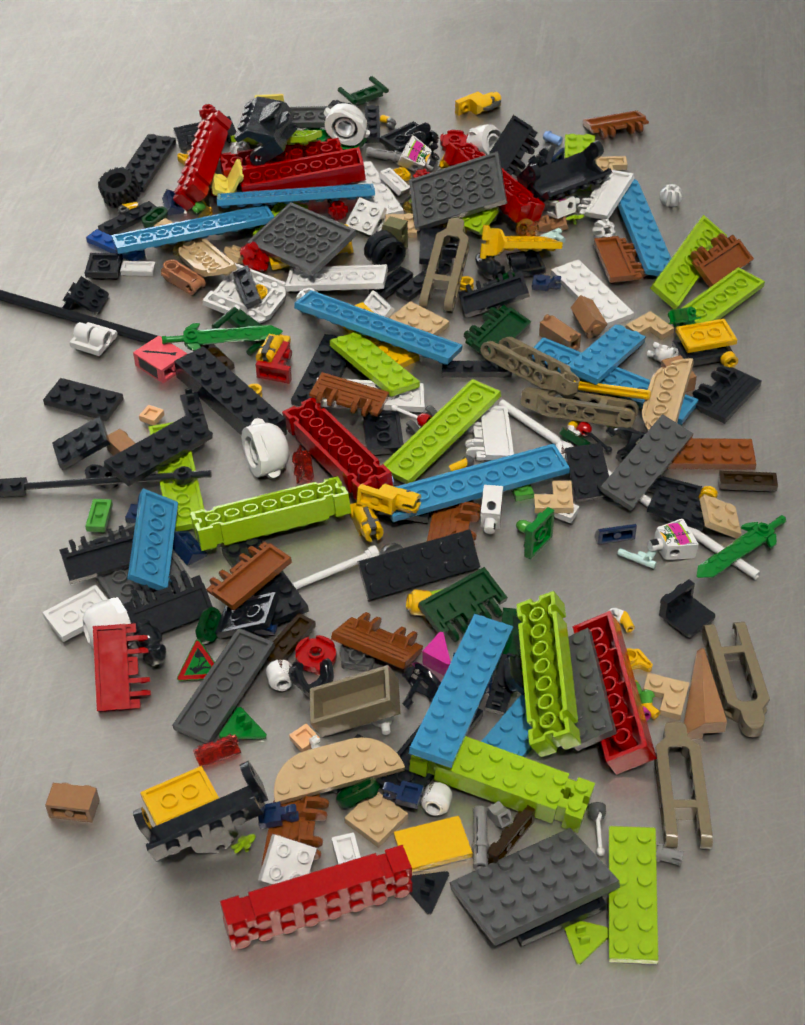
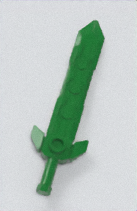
[162,323,283,351]
[696,515,787,578]

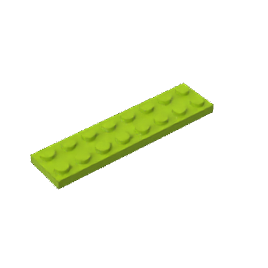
[650,215,727,309]
[384,379,501,484]
[148,422,204,531]

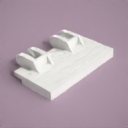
[577,170,635,219]
[465,405,514,460]

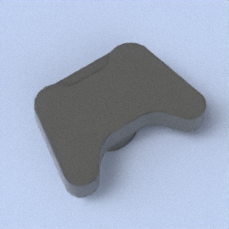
[340,644,377,671]

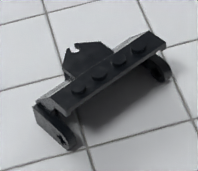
[234,96,298,166]
[516,140,613,202]
[133,761,268,861]

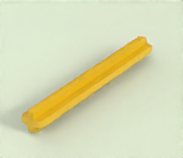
[574,380,651,400]

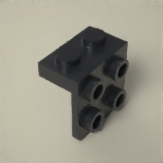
[62,276,109,314]
[659,579,716,637]

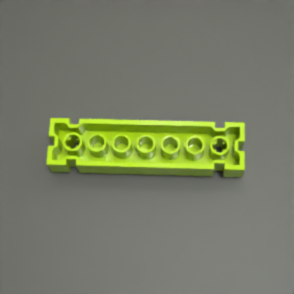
[190,476,351,551]
[516,591,581,757]
[409,736,595,833]

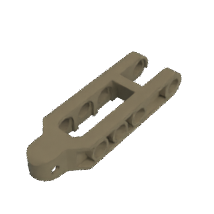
[419,218,470,312]
[481,337,580,395]
[520,387,639,428]
[702,622,770,737]
[654,722,713,849]

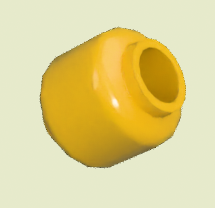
[406,589,432,617]

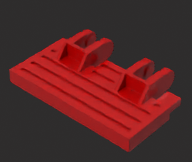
[93,623,151,711]

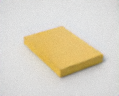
[675,319,737,353]
[140,766,219,826]
[394,815,473,873]

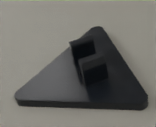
[409,871,449,915]

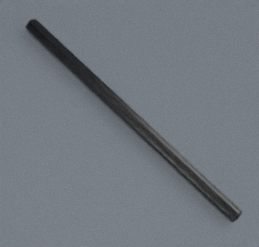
[0,290,158,343]

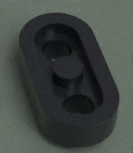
[85,464,118,489]

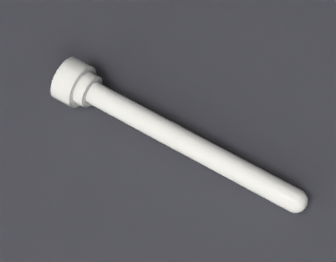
[292,545,379,590]

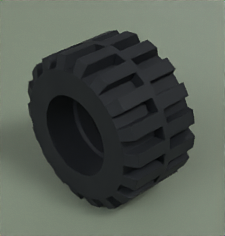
[98,167,141,208]

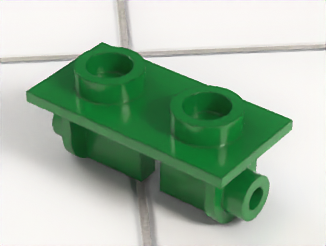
[668,307,701,327]

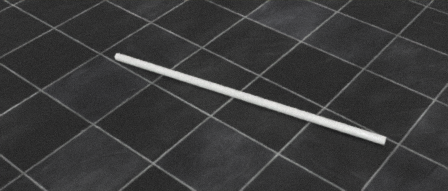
[498,400,761,580]

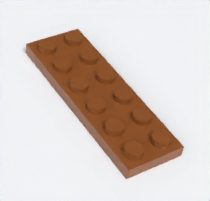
[667,438,756,470]

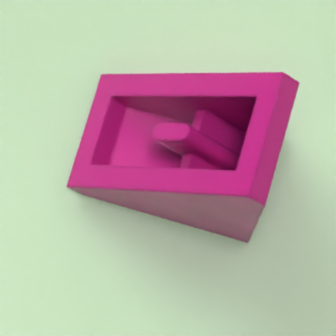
[422,632,451,676]

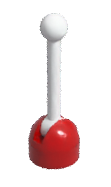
[391,404,432,427]

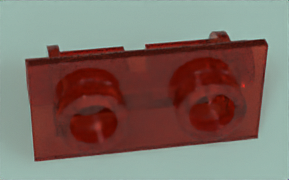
[292,445,314,484]
[193,734,241,767]

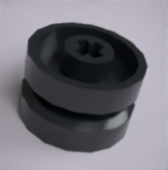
[364,230,406,273]

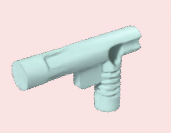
[540,228,566,243]
[617,548,658,569]

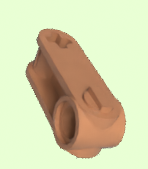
[161,259,206,295]

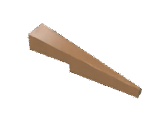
[684,648,727,739]

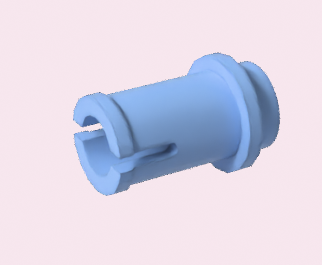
[543,131,563,146]

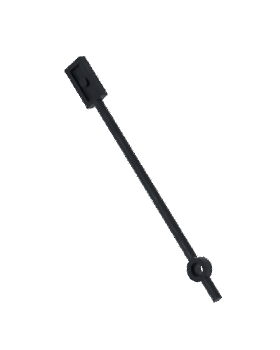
[0,466,212,497]

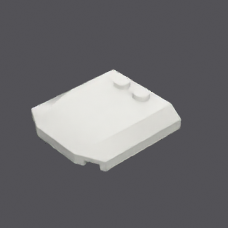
[203,262,286,323]

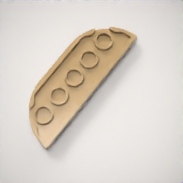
[178,238,237,277]
[642,358,694,430]
[274,738,405,804]

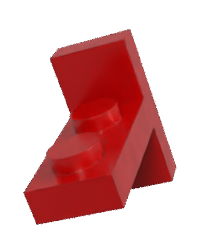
[255,341,292,384]

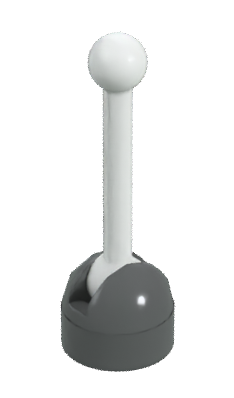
[588,802,606,856]

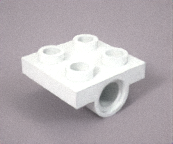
[346,197,387,237]
[69,322,118,356]
[258,834,317,885]

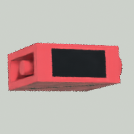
[133,336,187,383]

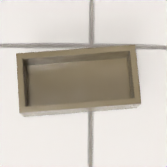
[310,665,401,737]

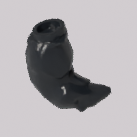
[475,253,506,280]
[133,619,166,666]

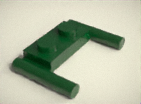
[337,76,389,105]
[212,307,265,356]

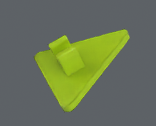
[564,921,609,965]

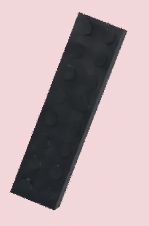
[174,347,287,435]

